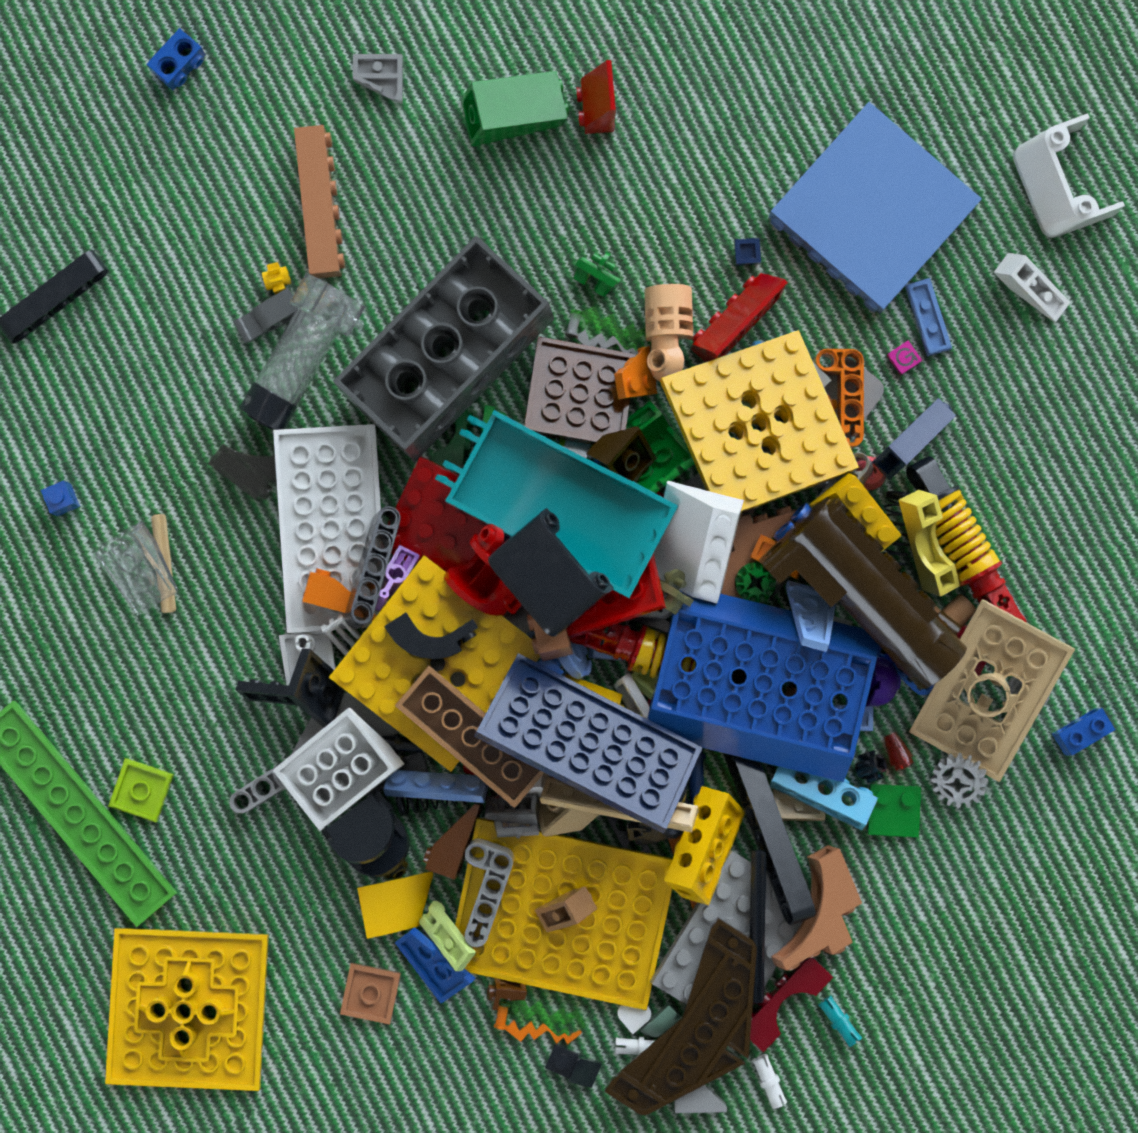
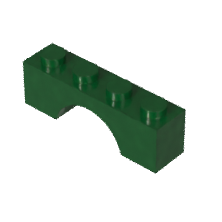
[432,399,477,475]

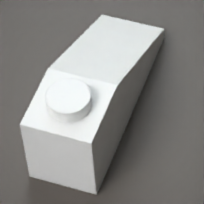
[994,253,1070,322]

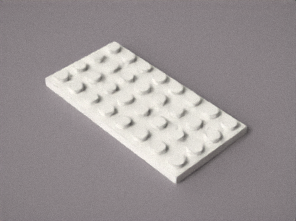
[273,424,387,633]

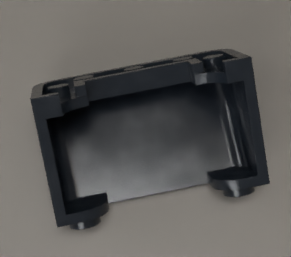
[488,508,614,637]

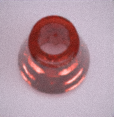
[883,732,914,772]

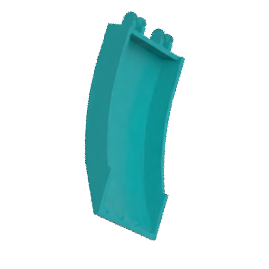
[435,410,678,598]

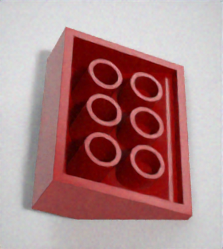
[691,273,788,362]

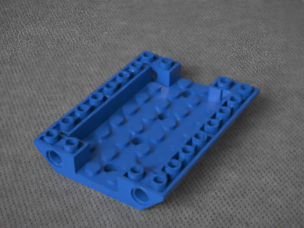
[647,590,878,782]

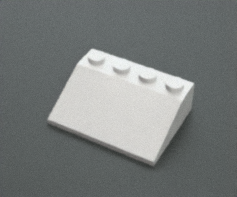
[654,481,744,603]
[273,708,404,831]

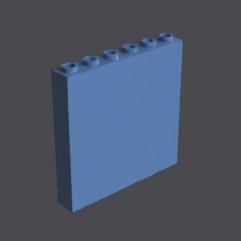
[769,102,982,314]

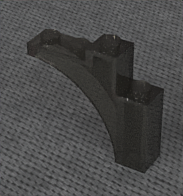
[208,426,326,502]

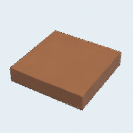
[340,963,401,1025]

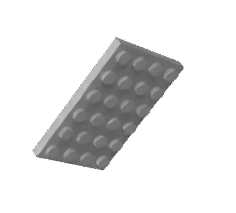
[650,850,803,1007]

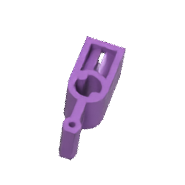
[375,545,420,612]

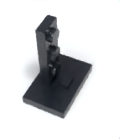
[235,648,345,728]

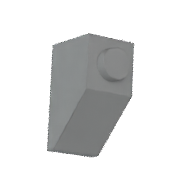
[674,1084,727,1113]

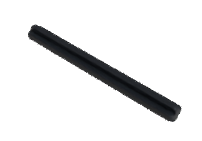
[750,850,766,1004]

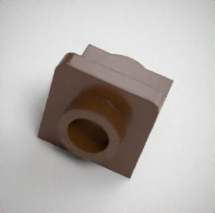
[487,978,527,1010]

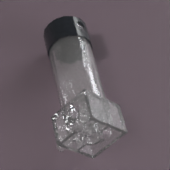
[239,273,366,430]

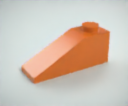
[301,568,377,621]

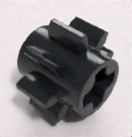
[855,750,887,783]

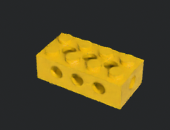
[664,786,745,906]

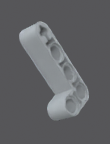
[465,838,515,947]

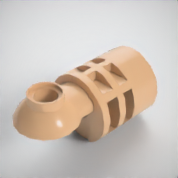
[644,284,693,382]

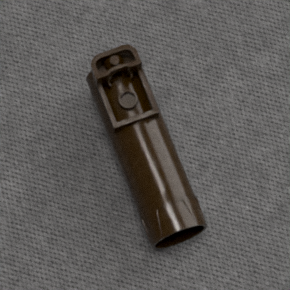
[759,496,967,689]

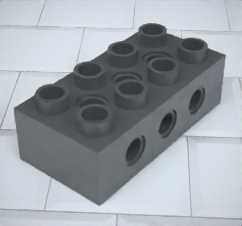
[333,236,554,463]

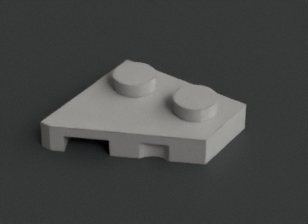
[353,54,403,104]

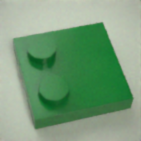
[867,784,921,838]

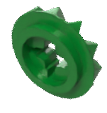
[735,562,776,603]

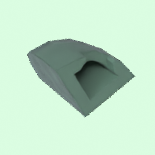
[639,1002,682,1038]

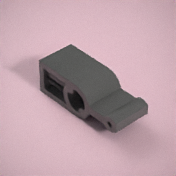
[233,288,303,344]

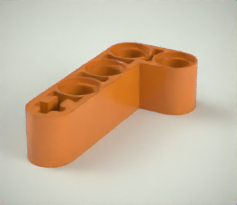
[813,349,864,449]

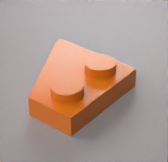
[614,346,657,399]

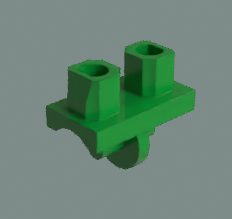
[573,252,621,297]

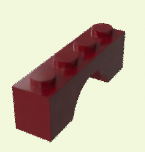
[750,957,833,1053]

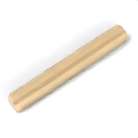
[151,514,176,613]

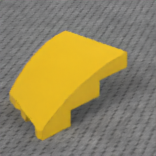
[357,871,434,939]

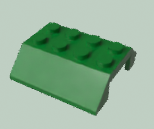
[586,401,695,493]

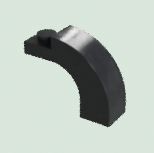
[384,612,478,659]

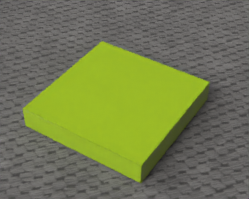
[108,758,174,823]

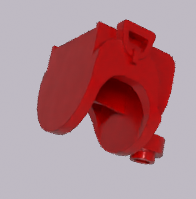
[444,524,522,617]

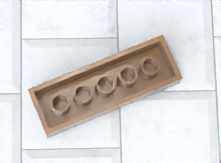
[395,666,544,808]

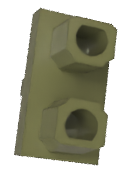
[660,569,694,615]

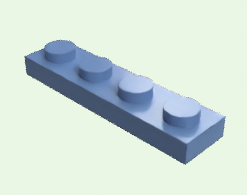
[383,770,489,803]

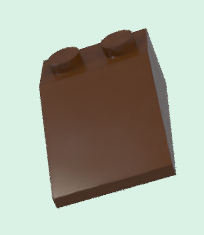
[423,803,484,879]

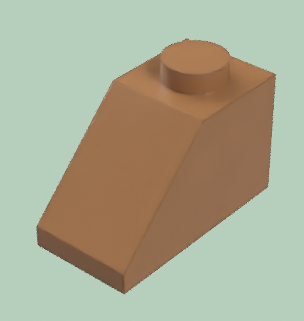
[535,886,597,932]

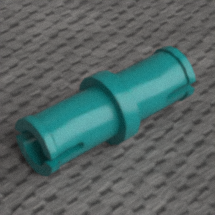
[818,995,862,1047]

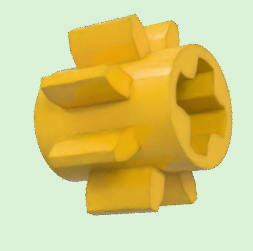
[262,262,291,295]

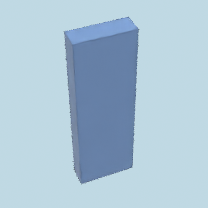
[905,278,952,357]

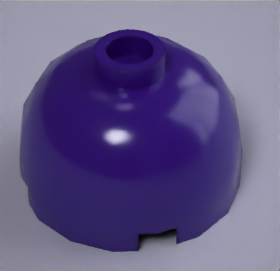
[866,656,901,706]

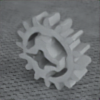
[931,752,988,808]

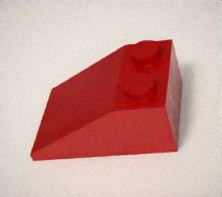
[576,60,616,134]

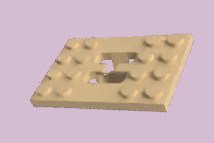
[909,599,1075,782]

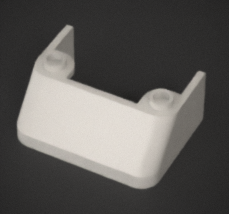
[1013,114,1125,238]

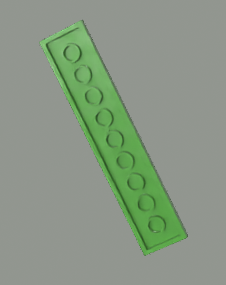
[0,701,177,927]

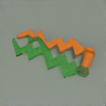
[494,999,586,1045]

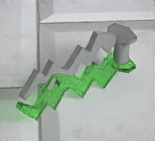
[565,306,651,355]

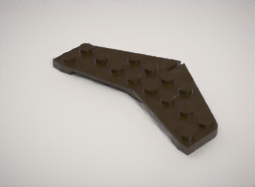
[604,917,757,1115]

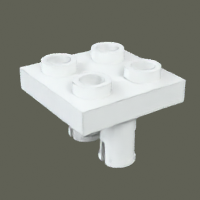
[279,631,336,686]

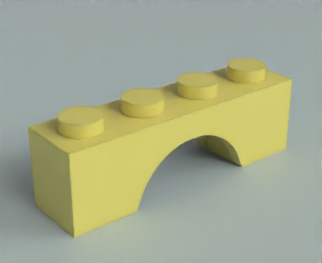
[899,490,960,597]

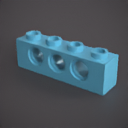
[769,766,878,830]

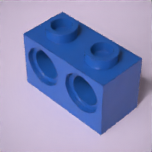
[146,28,206,91]
[1052,708,1115,756]

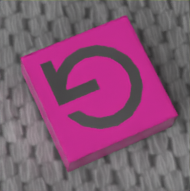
[887,340,922,376]

